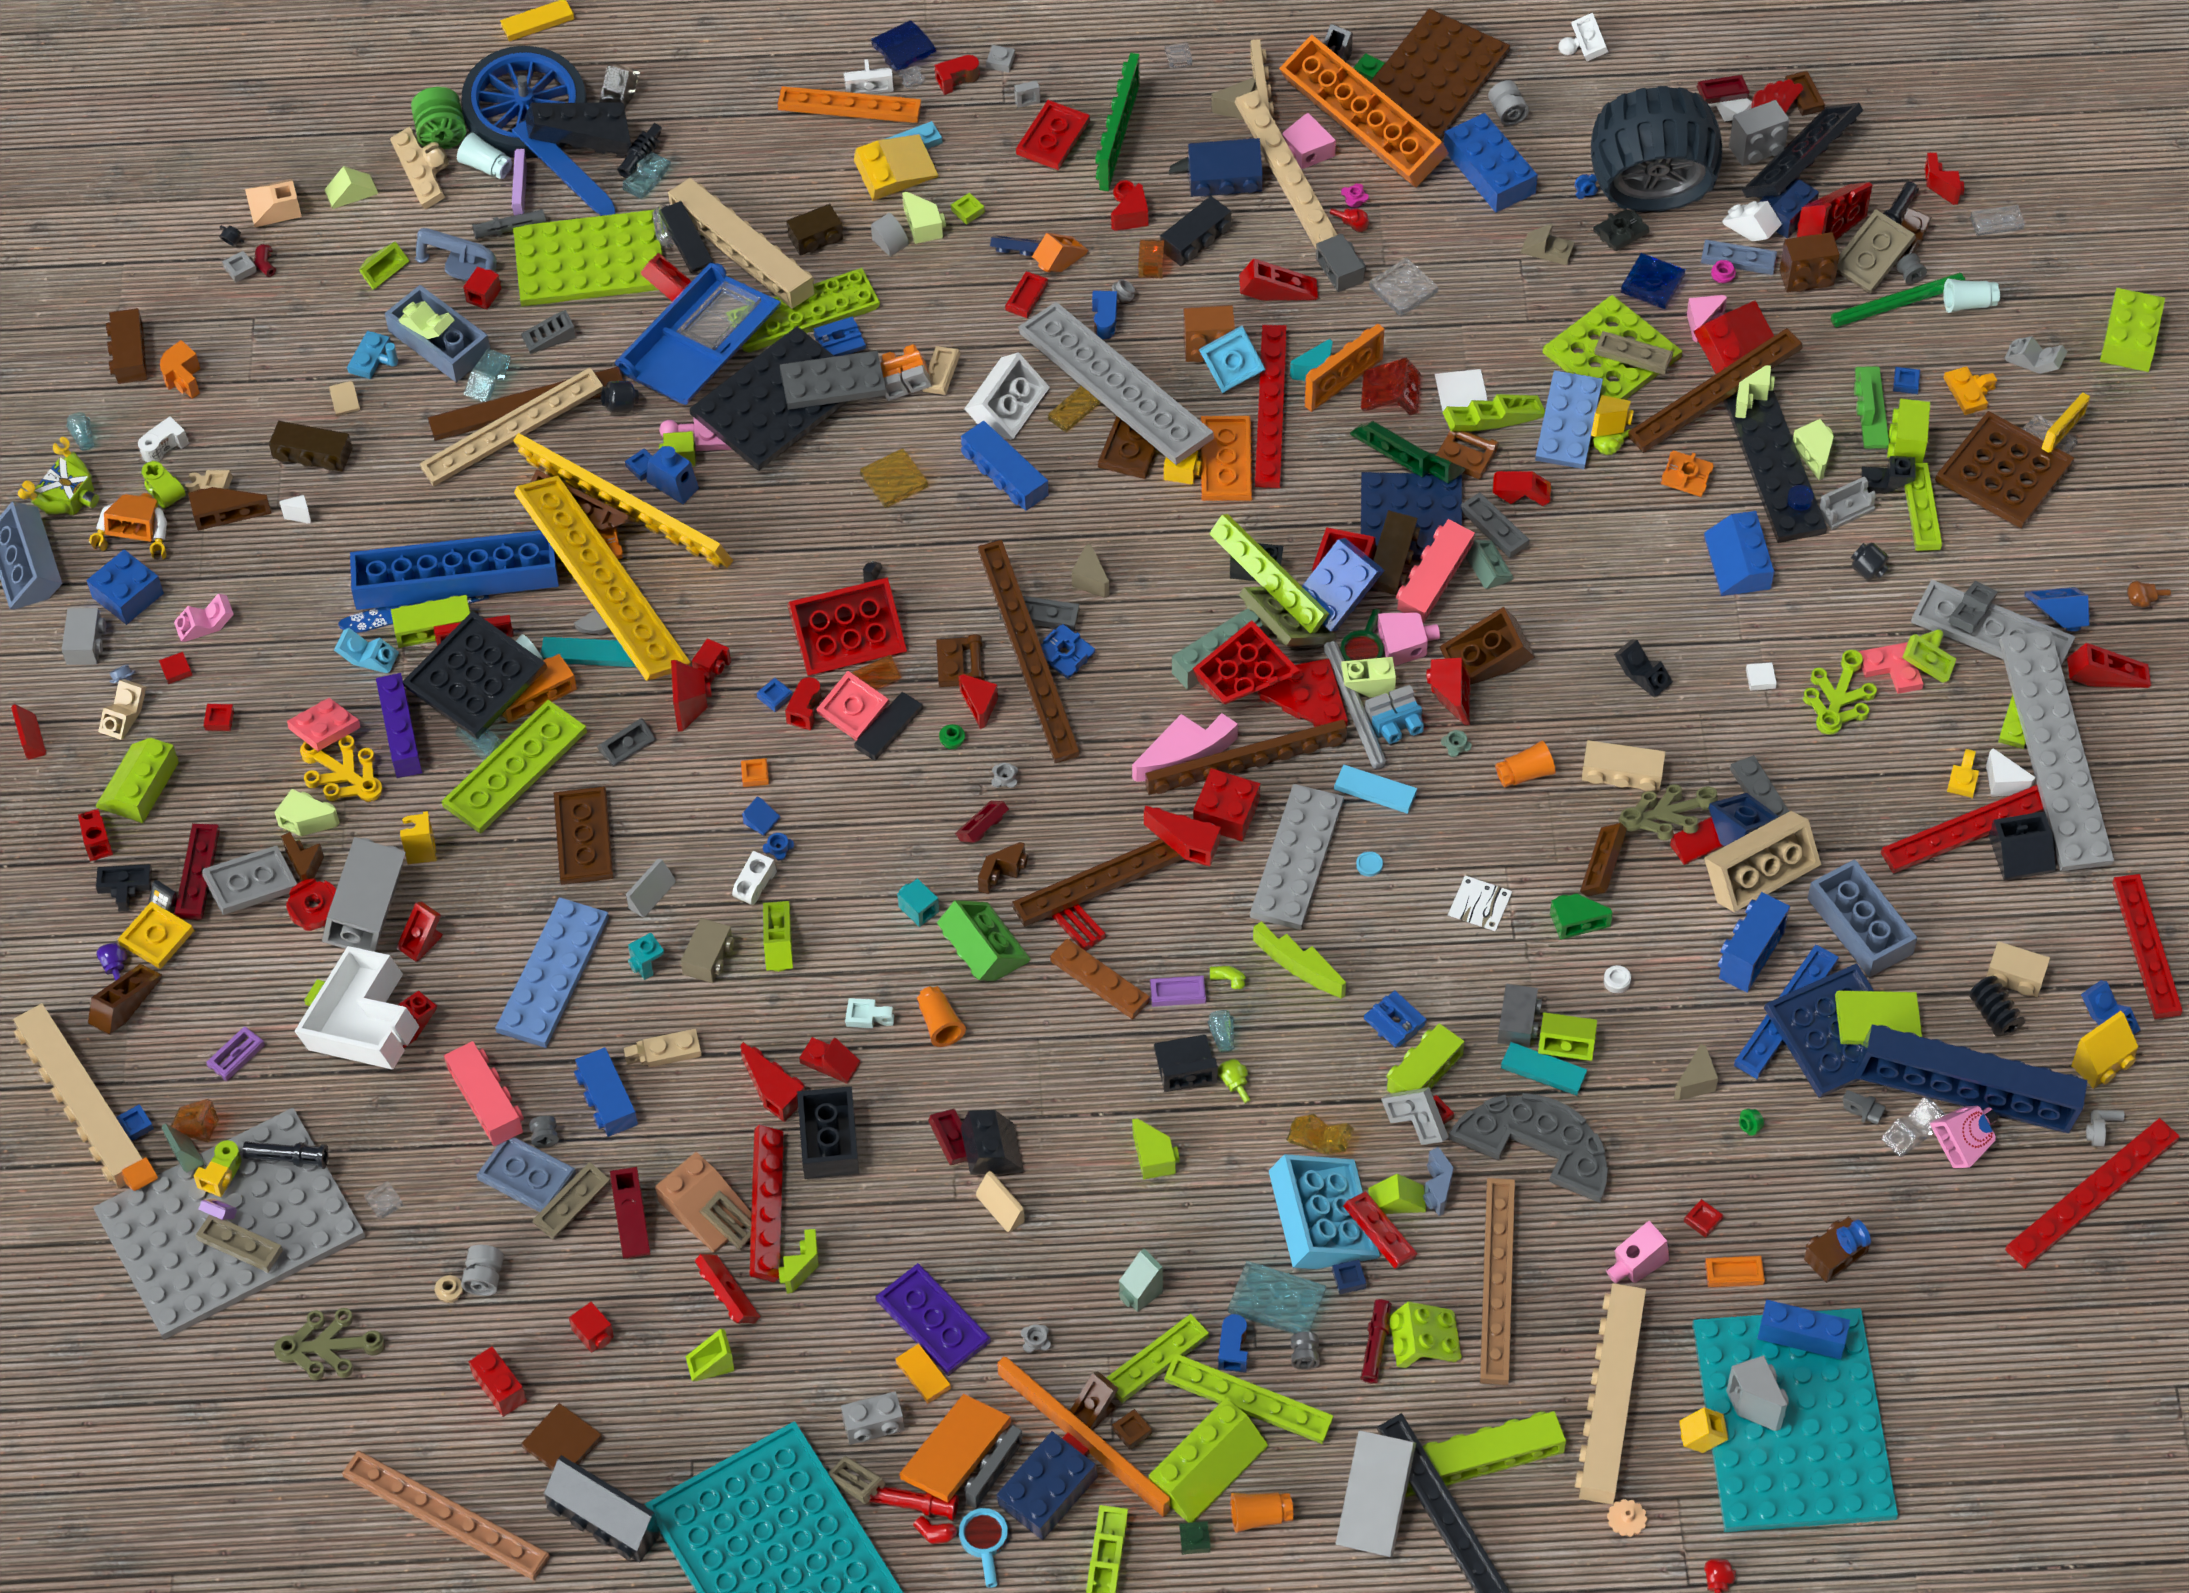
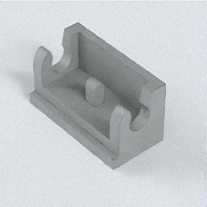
[1819,477,1876,530]

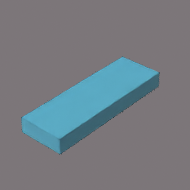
[1334,764,1417,814]

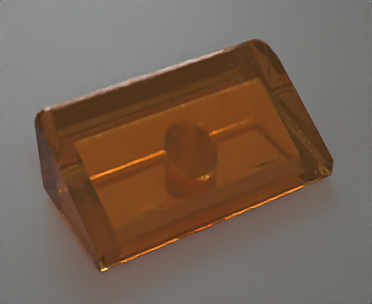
[851,655,901,690]

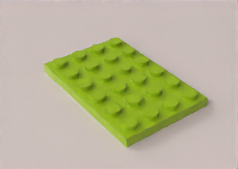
[513,209,662,307]

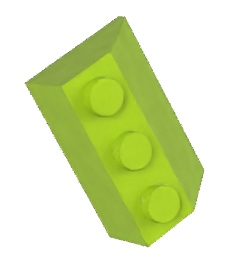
[96,738,179,823]

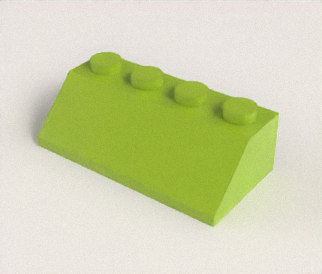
[1149,1398,1268,1525]

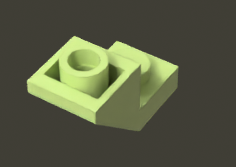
[399,301,454,339]
[1735,365,1775,418]

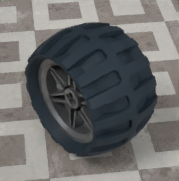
[1591,86,1722,212]

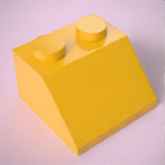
[2071,1011,2138,1089]

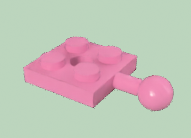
[659,417,733,451]

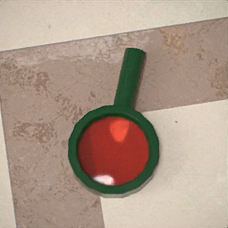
[1340,608,1384,661]

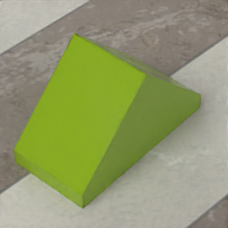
[1368,1174,1426,1214]
[685,1329,735,1381]

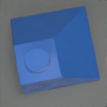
[2024,587,2089,631]

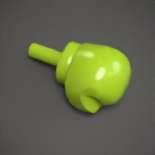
[1593,429,1631,455]
[1218,1059,1251,1104]

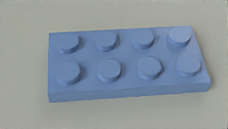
[1535,370,1603,469]

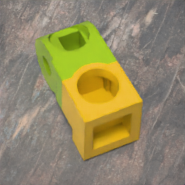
[193,1140,242,1197]

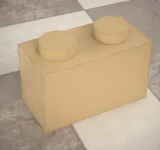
[1987,941,2050,997]

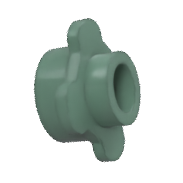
[1441,730,1472,757]

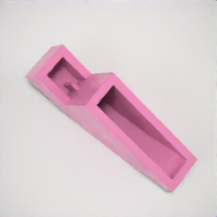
[1132,713,1238,782]

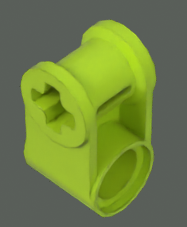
[141,461,186,509]

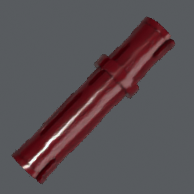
[1360,1299,1392,1384]

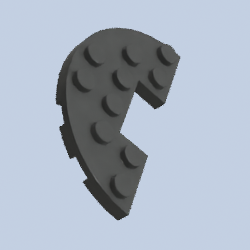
[1448,1093,1608,1203]

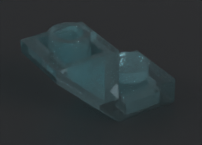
[464,348,511,402]

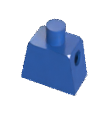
[646,446,699,504]

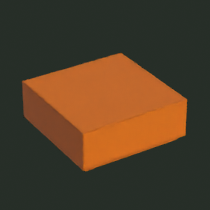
[741,758,769,787]

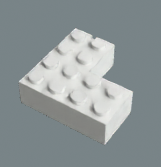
[295,946,419,1070]

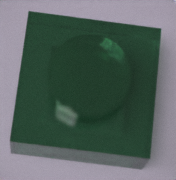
[1179,1521,1210,1555]

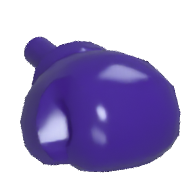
[96,942,128,981]

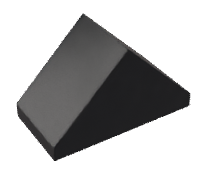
[1323,24,1353,62]

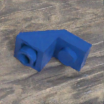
[2081,980,2140,1035]

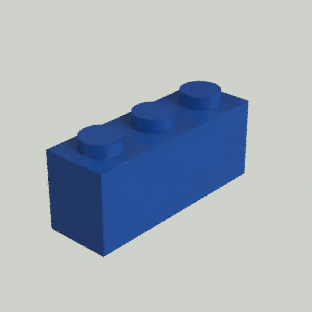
[573,1047,638,1137]
[1757,1299,1850,1360]

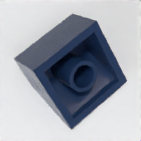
[1758,180,1819,238]

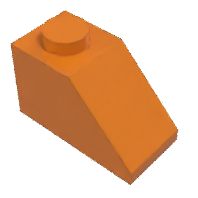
[1032,233,1089,273]

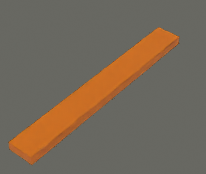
[997,1356,1170,1517]

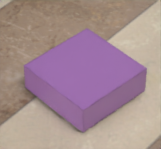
[199,1199,237,1220]

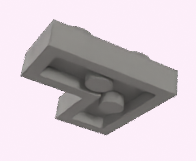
[1381,1088,1448,1145]

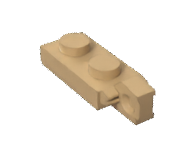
[624,1029,701,1068]

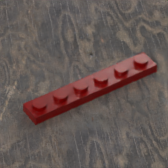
[2112,874,2183,1019]
[749,1124,784,1282]

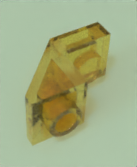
[1286,1114,1354,1155]

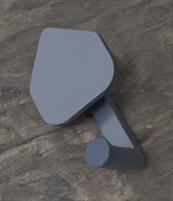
[415,228,497,281]

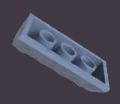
[0,501,62,610]

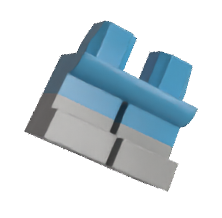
[1365,685,1424,744]

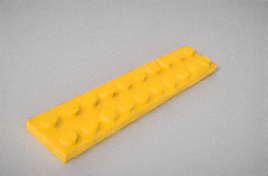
[513,433,734,568]
[514,475,691,681]

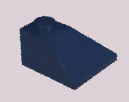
[1709,793,1779,846]

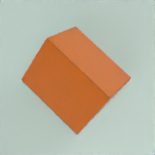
[122,1157,158,1191]

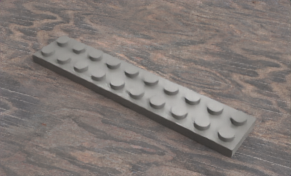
[1018,302,1214,465]
[1999,631,2114,871]

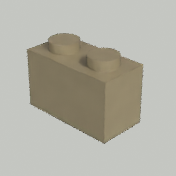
[681,918,735,984]

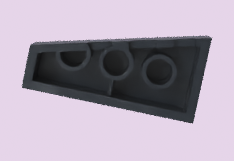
[525,102,631,158]

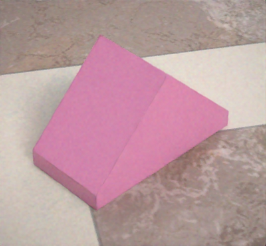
[1687,295,1727,343]

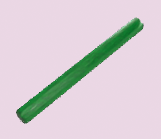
[1830,272,1966,327]

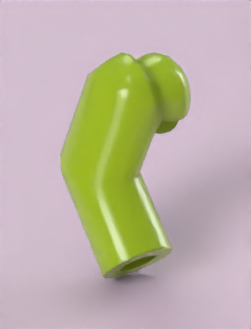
[1210,966,1246,989]

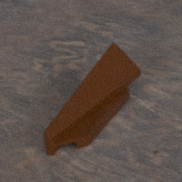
[530,469,637,532]

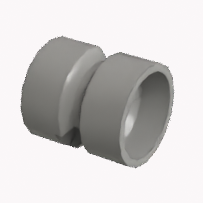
[1488,80,1529,126]
[461,1244,504,1296]

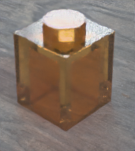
[1138,239,1164,279]

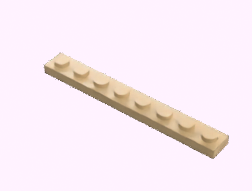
[1235,90,1337,249]
[420,368,603,487]

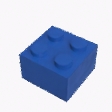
[86,549,164,625]

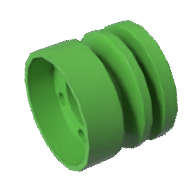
[411,87,466,150]

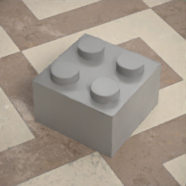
[1729,100,1790,167]

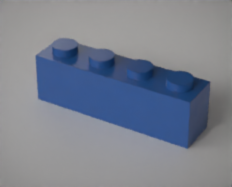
[961,420,1049,511]

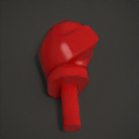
[1330,208,1369,233]
[1704,1558,1736,1593]

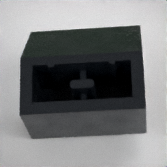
[1989,811,2056,881]

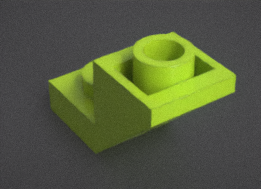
[779,1229,819,1294]

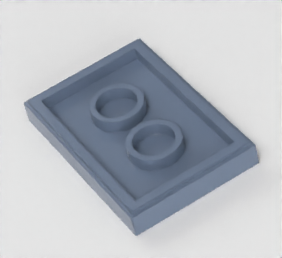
[476,1137,576,1212]

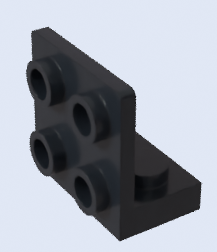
[1154,1034,1218,1092]

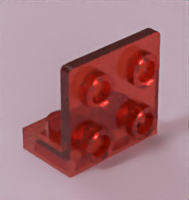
[1361,357,1421,415]

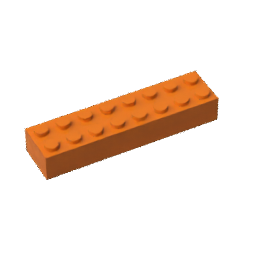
[1279,34,1449,188]

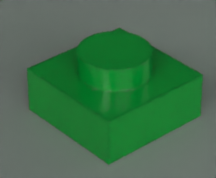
[1353,53,1385,82]

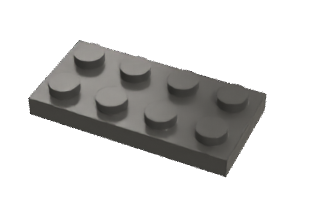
[780,351,886,410]

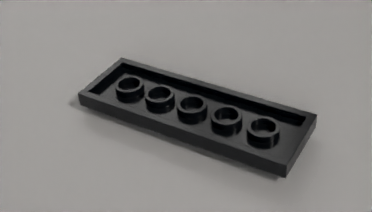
[1742,103,1864,198]

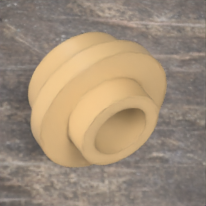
[435,1275,463,1303]

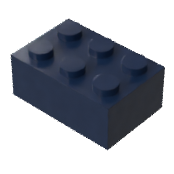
[996,1431,1098,1540]

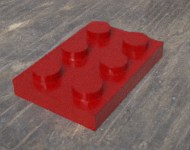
[1016,100,1090,170]

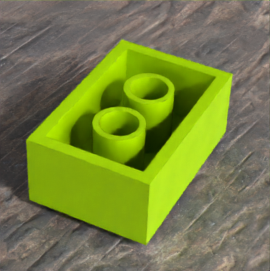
[2100,288,2165,372]

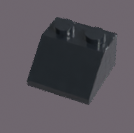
[960,1110,1024,1175]

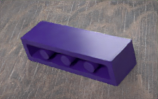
[376,673,422,778]

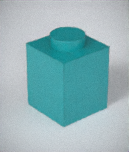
[897,878,939,927]

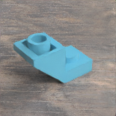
[334,628,399,673]

